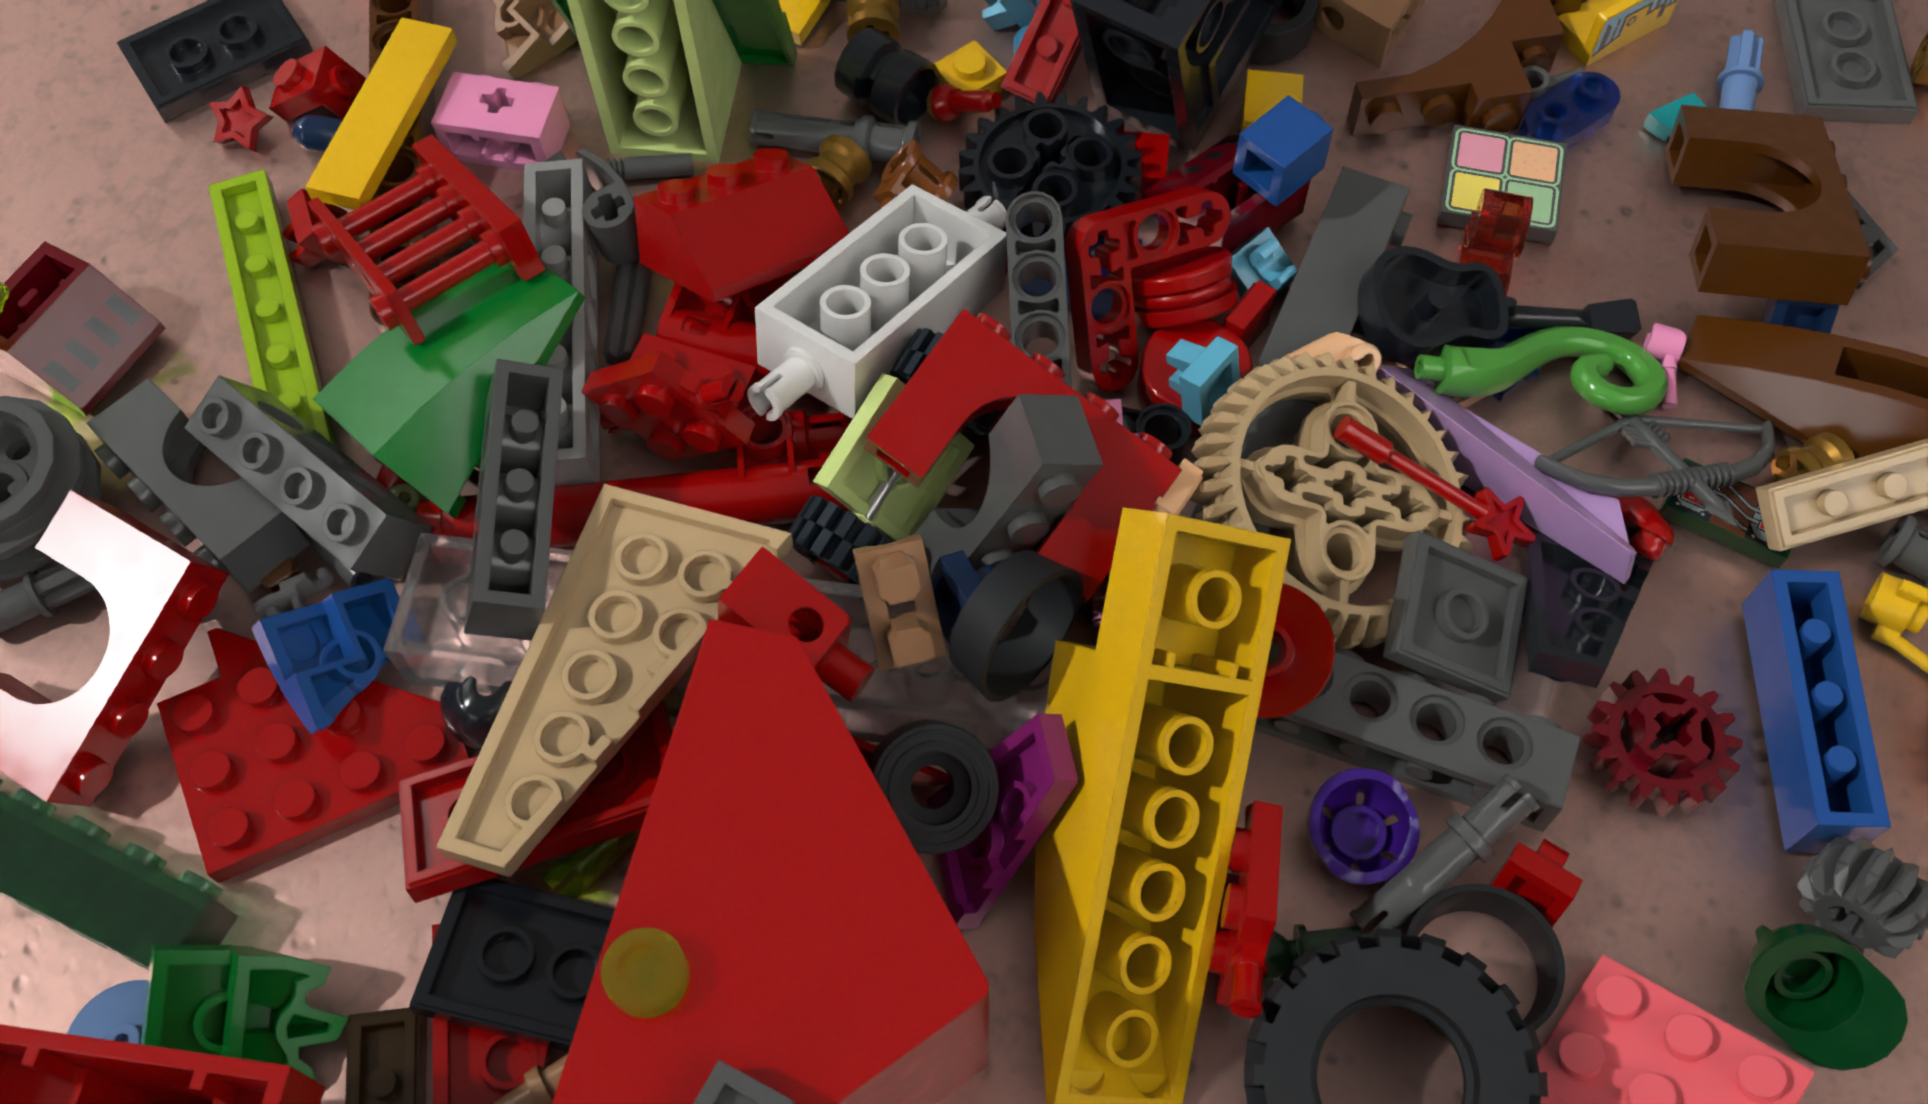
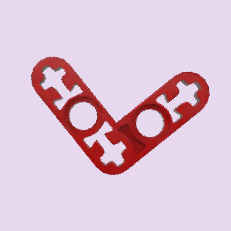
[1065,186,1231,392]

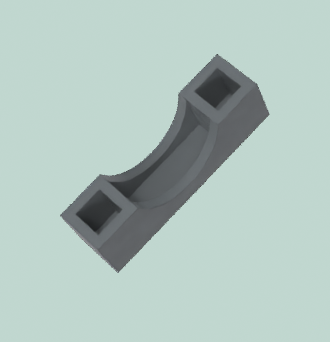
[86,378,310,594]
[914,394,1103,575]

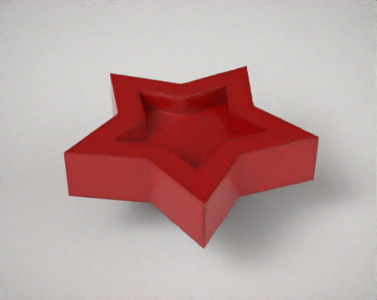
[208,86,274,152]

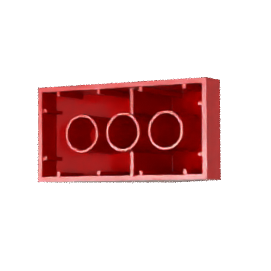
[552,619,989,1104]

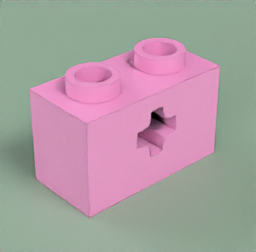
[431,72,571,171]

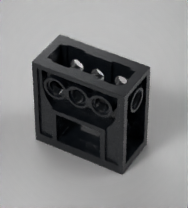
[1070,0,1284,154]

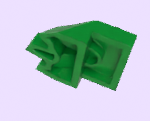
[141,945,349,1081]

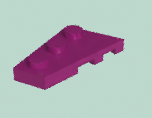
[927,713,1079,929]

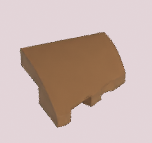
[490,0,578,79]

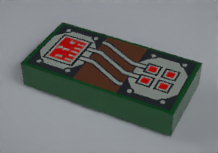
[1659,458,1792,569]

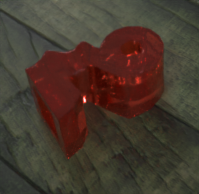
[1456,188,1534,295]

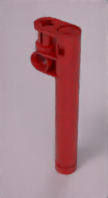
[416,405,852,562]

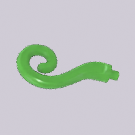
[1414,326,1668,415]

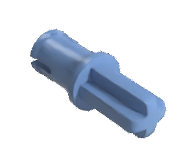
[1717,29,1765,111]

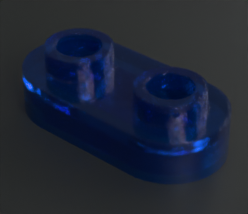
[1519,72,1621,150]

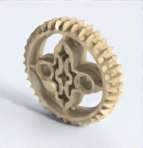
[1189,352,1474,650]

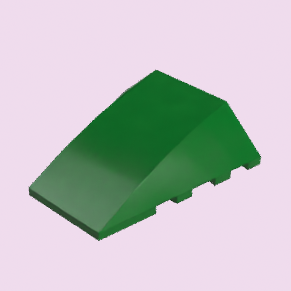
[313,264,586,519]

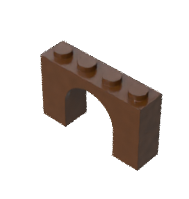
[1664,105,1873,306]

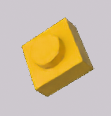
[934,40,1007,93]

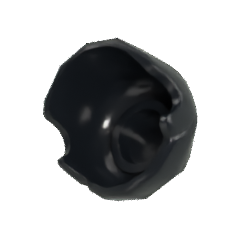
[440,676,513,751]

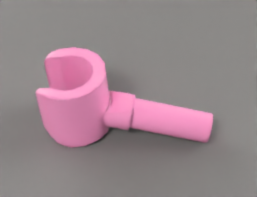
[1642,323,1686,409]

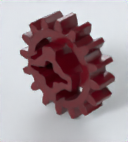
[1583,668,1743,817]

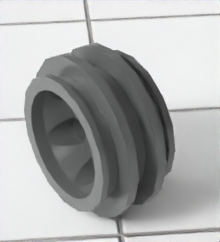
[0,396,101,581]

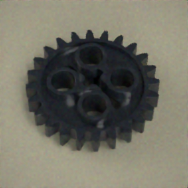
[958,92,1142,249]

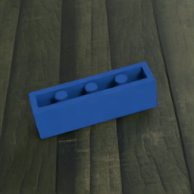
[1742,569,1891,853]

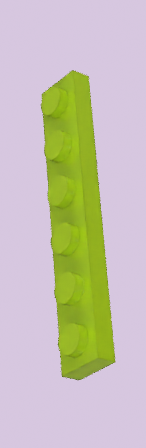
[208,169,337,447]

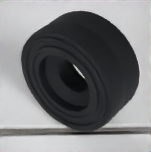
[867,720,999,854]

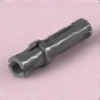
[1349,773,1540,933]

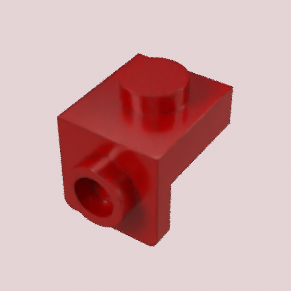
[269,45,366,122]

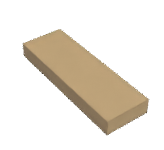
[1756,438,1928,551]

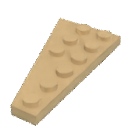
[436,484,794,877]

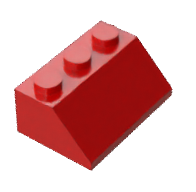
[634,148,850,303]

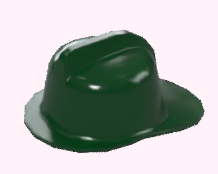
[1743,923,1908,1071]

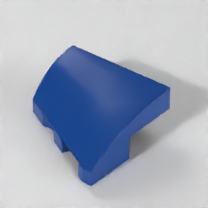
[251,578,415,735]

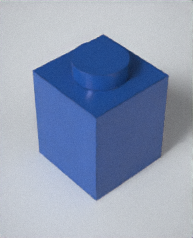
[1232,95,1334,207]

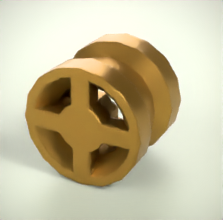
[846,0,900,42]
[806,134,872,208]
[1771,432,1855,482]

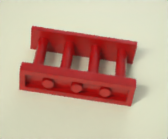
[307,134,546,346]

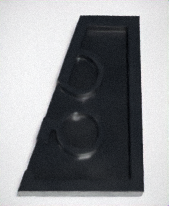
[1519,532,1653,688]

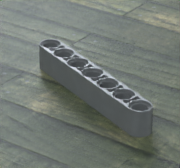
[1006,191,1083,618]

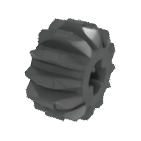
[1796,836,1928,959]

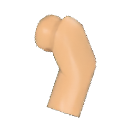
[1283,332,1382,373]

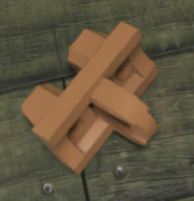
[852,534,947,671]

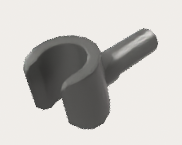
[1523,66,1586,110]

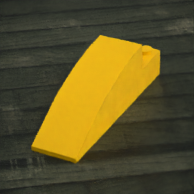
[1034,508,1291,1104]

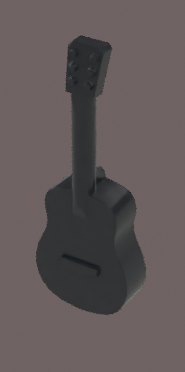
[1358,246,1642,364]

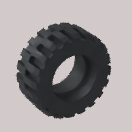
[1244,928,1548,1104]

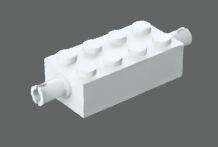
[747,184,1007,421]

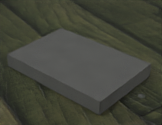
[1774,0,1919,124]

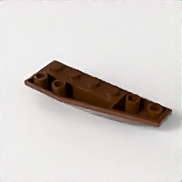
[1677,315,1928,514]

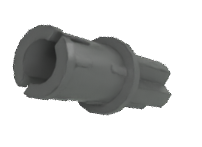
[0,563,97,635]

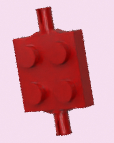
[581,350,756,461]
[1208,800,1283,1019]

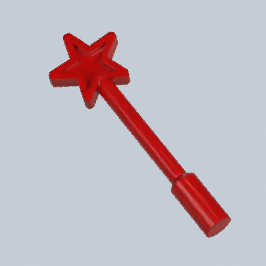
[1334,416,1536,561]

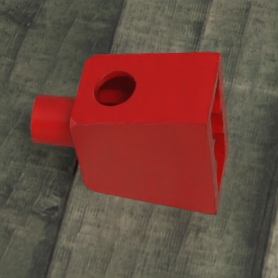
[718,547,875,702]

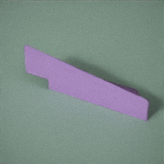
[1376,365,1636,584]

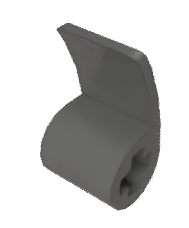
[576,149,640,265]

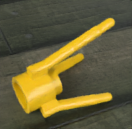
[1859,572,1928,674]

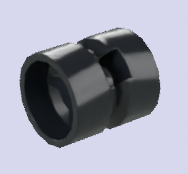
[834,27,939,125]

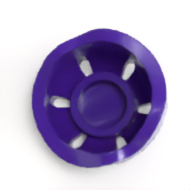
[1306,768,1420,885]

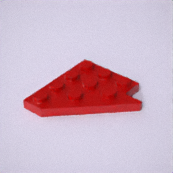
[157,628,472,883]

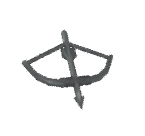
[1534,413,1775,527]

